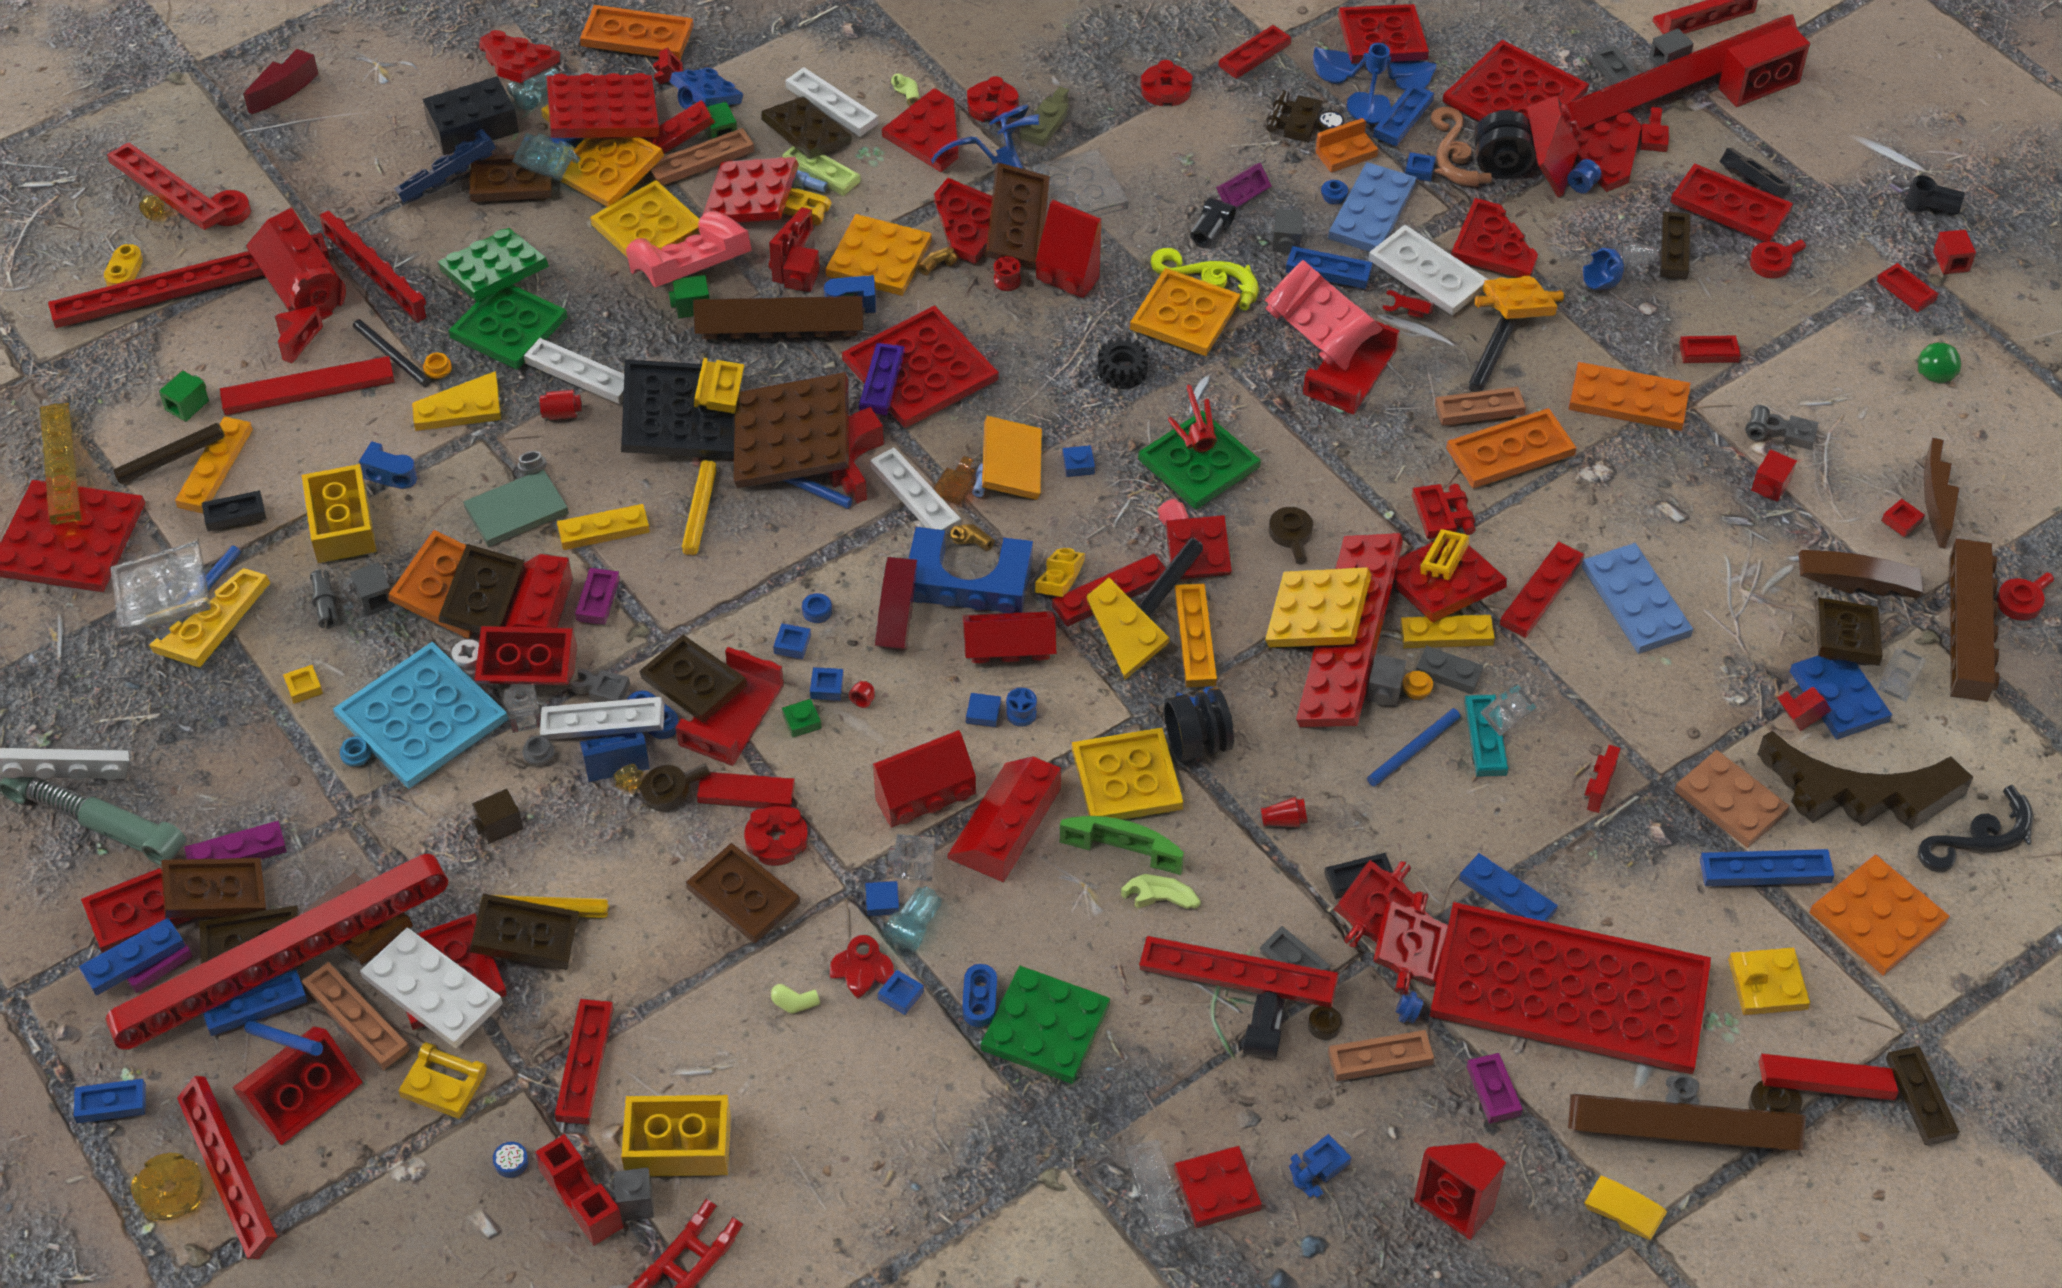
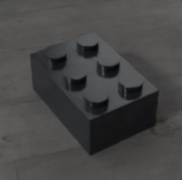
[422,76,519,155]

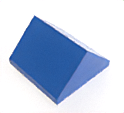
[580,732,650,782]

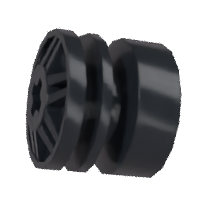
[1164,687,1234,762]

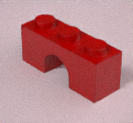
[535,1133,623,1246]

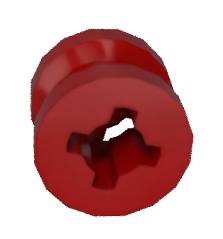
[994,256,1021,291]

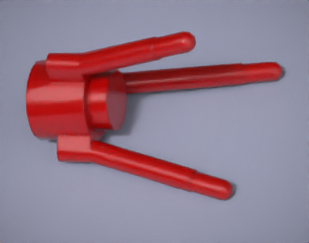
[1168,385,1217,452]

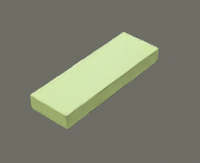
[782,146,861,196]

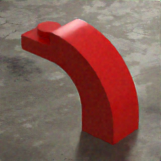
[828,407,884,504]

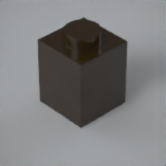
[470,789,523,844]

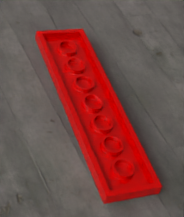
[1296,533,1403,727]

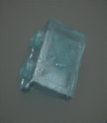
[513,133,580,181]

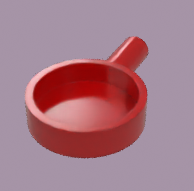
[190,190,251,226]
[1749,239,1806,279]
[1996,572,2054,621]

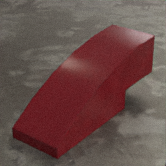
[243,48,319,114]
[874,557,918,649]

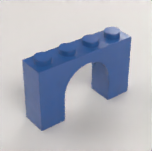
[909,527,1033,613]

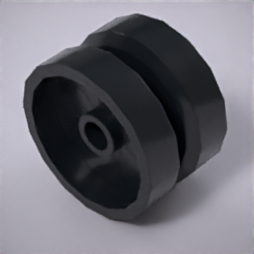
[1474,110,1536,179]

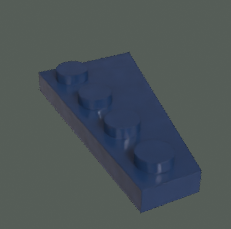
[394,129,496,203]

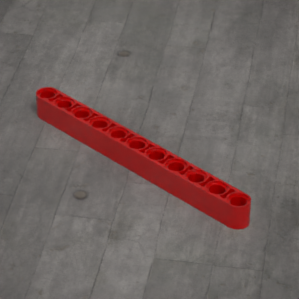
[1566,14,1798,129]
[105,854,449,1050]

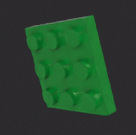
[437,228,549,302]
[448,285,568,370]
[1138,410,1261,510]
[981,965,1110,1084]

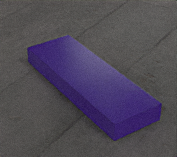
[859,343,905,415]

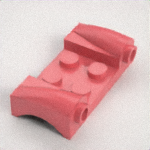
[626,211,752,288]
[1265,260,1382,371]

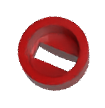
[848,681,875,708]

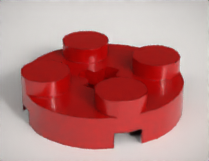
[1140,60,1193,106]
[967,76,1019,123]
[290,268,346,320]
[744,806,808,866]

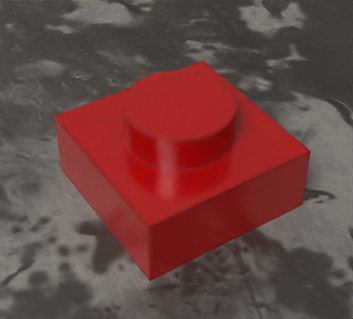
[1881,498,1925,537]

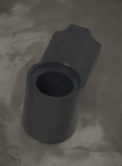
[1905,175,1965,215]
[1190,197,1236,248]
[1243,992,1285,1060]

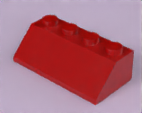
[947,756,1061,883]

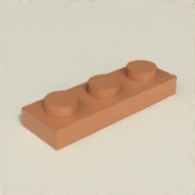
[1434,387,1526,426]
[1328,1030,1434,1081]

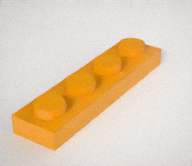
[175,416,253,514]
[1174,584,1217,688]

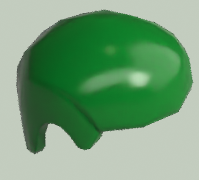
[1916,342,1961,383]

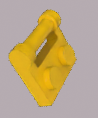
[398,1042,487,1119]

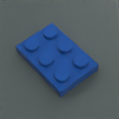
[1789,656,1892,740]

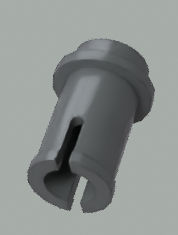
[1745,405,1770,441]

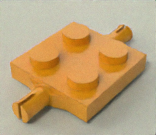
[1475,276,1564,319]

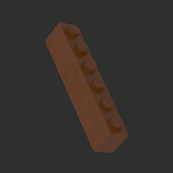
[693,296,864,339]
[1949,538,2000,702]

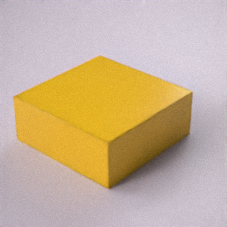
[283,665,323,704]

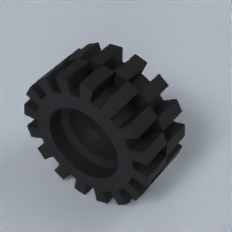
[1097,337,1149,390]

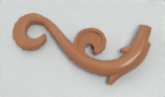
[1430,107,1492,187]

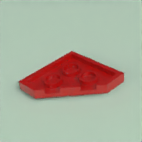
[479,30,561,83]
[882,88,959,172]
[1575,110,1642,192]
[934,178,992,264]
[1451,198,1538,278]

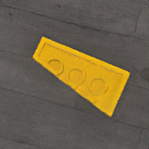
[149,568,270,668]

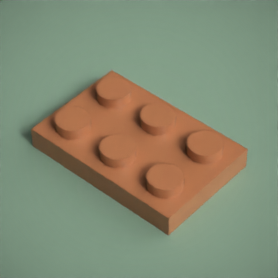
[1674,750,1790,848]

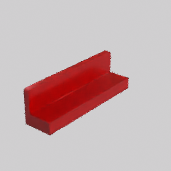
[1652,0,1758,34]

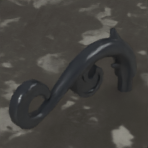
[1918,785,2034,872]

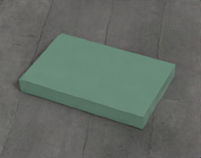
[463,469,569,547]

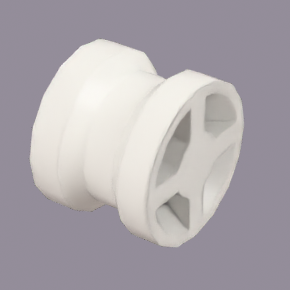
[452,640,479,678]

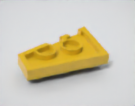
[1086,578,1170,680]

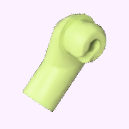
[891,73,919,106]
[771,984,820,1014]

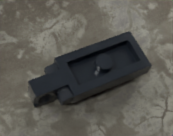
[1719,148,1791,196]

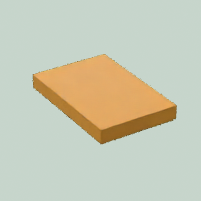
[982,415,1042,500]

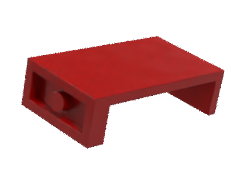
[1303,321,1400,415]
[675,647,784,766]

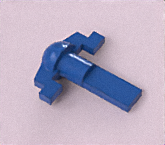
[1289,1151,1333,1198]

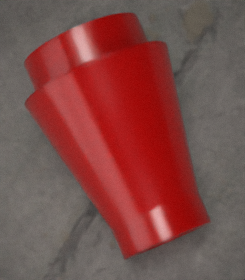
[1261,796,1308,828]

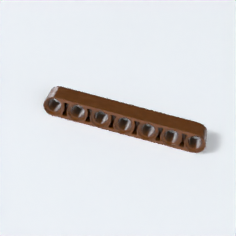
[1568,1094,1806,1150]

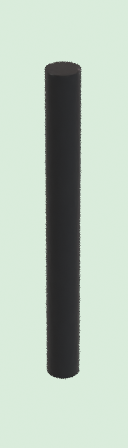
[353,319,431,387]

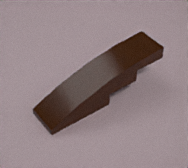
[1923,437,1960,549]
[1798,550,1923,599]

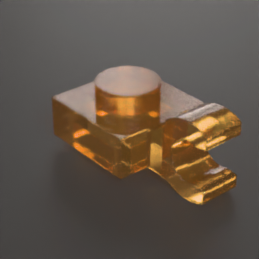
[933,456,975,505]

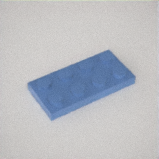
[1328,162,1417,252]
[1581,543,1693,654]

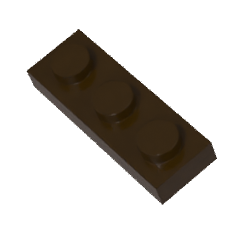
[1660,211,1690,279]
[1886,1046,1960,1145]

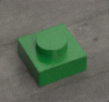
[782,698,822,738]

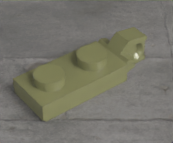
[1020,86,1069,147]

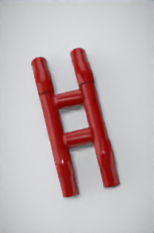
[628,1198,744,1288]

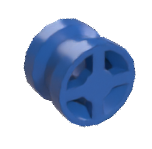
[1567,159,1602,194]
[1006,688,1037,726]

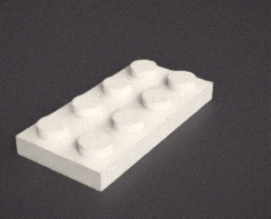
[1368,225,1488,316]
[360,927,503,1048]

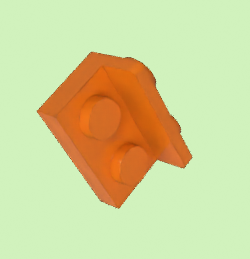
[1316,118,1378,173]

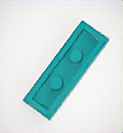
[1464,694,1508,777]

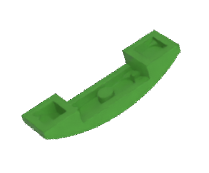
[1059,816,1184,875]

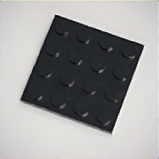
[621,359,735,459]

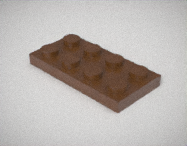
[985,163,1050,270]

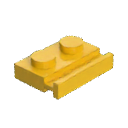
[694,358,744,413]

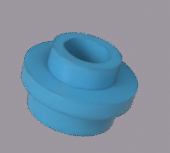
[340,736,372,766]

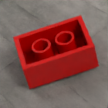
[1718,24,1810,108]

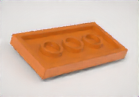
[580,5,694,60]
[1568,362,1691,431]
[1446,408,1577,489]

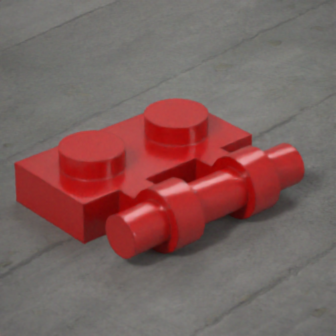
[1412,484,1476,540]

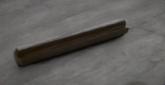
[113,423,225,484]

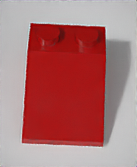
[1527,95,1581,197]
[1036,200,1101,298]

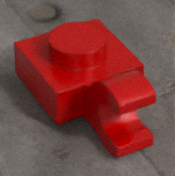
[1640,107,1669,152]
[1382,290,1435,318]

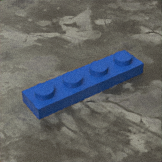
[1700,849,1834,886]

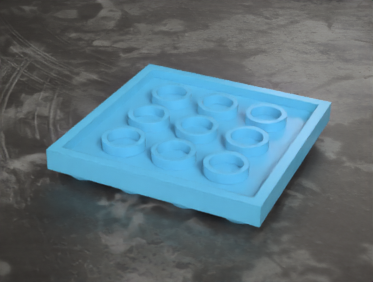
[333,642,508,789]

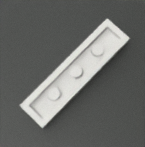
[785,67,879,137]
[524,338,624,404]
[870,447,961,535]
[540,697,665,740]
[0,748,129,780]

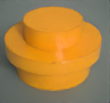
[423,352,452,379]
[1402,671,1433,700]

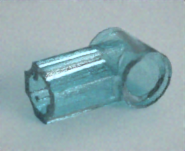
[507,67,560,110]
[884,886,942,951]

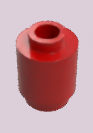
[539,389,582,420]

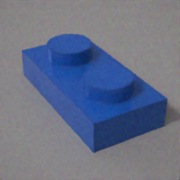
[74,1079,146,1123]

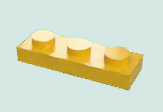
[557,504,650,550]
[1400,615,1495,649]

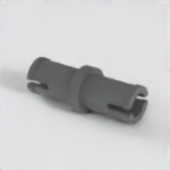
[310,569,338,629]

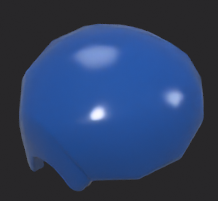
[1583,248,1624,290]

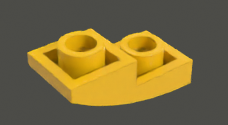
[1035,548,1085,597]
[1584,1175,1667,1241]

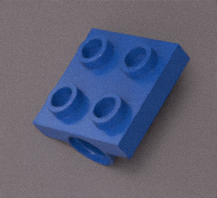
[670,67,744,109]

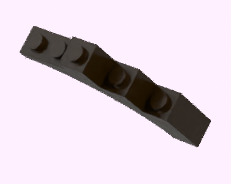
[1757,731,1973,830]

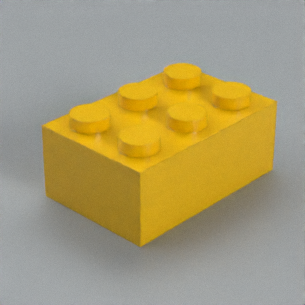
[301,464,377,563]
[621,1095,731,1176]

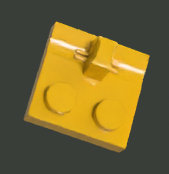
[1728,947,1810,1015]

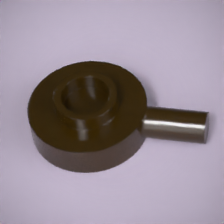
[1268,507,1313,565]
[641,763,711,811]
[1748,1080,1802,1114]

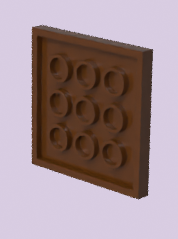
[734,372,849,489]

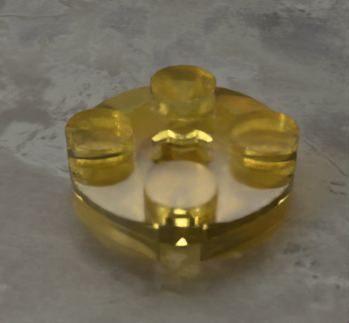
[131,1152,204,1221]

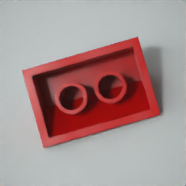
[246,207,334,311]
[502,554,573,628]
[962,611,1057,663]
[474,626,577,685]
[873,730,976,828]
[232,1026,363,1145]
[1414,1142,1506,1241]

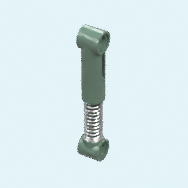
[0,777,187,866]

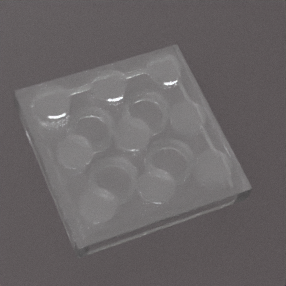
[1025,148,1129,217]
[111,540,211,636]

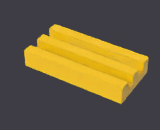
[1421,529,1469,580]

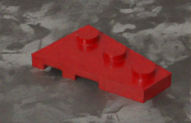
[769,207,813,284]

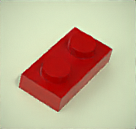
[1584,744,1621,813]

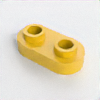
[104,244,143,287]

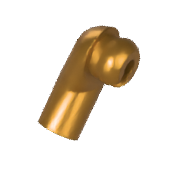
[918,247,959,276]
[950,524,995,551]

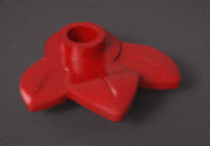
[829,935,894,999]

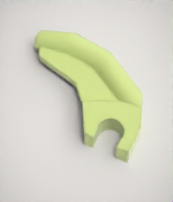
[1121,874,1201,909]

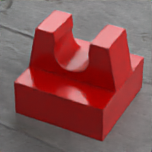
[653,47,683,84]

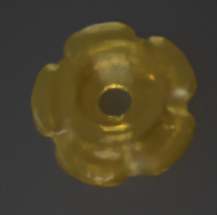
[139,194,165,220]
[613,764,644,792]

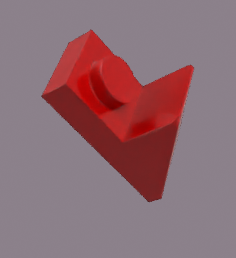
[275,306,323,363]

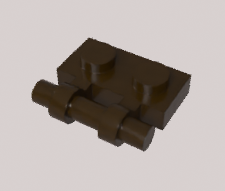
[1266,90,1323,143]

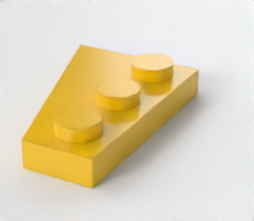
[412,371,501,431]

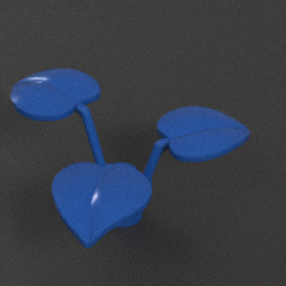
[1313,43,1437,124]
[931,104,1040,168]

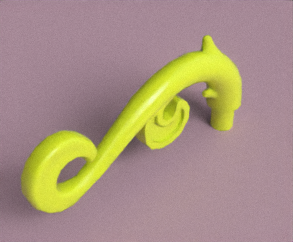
[1151,248,1259,311]

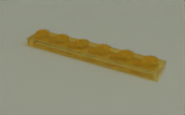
[39,402,82,525]

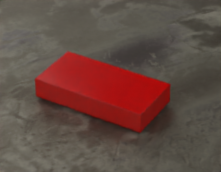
[1877,263,1938,313]
[1679,335,1741,363]

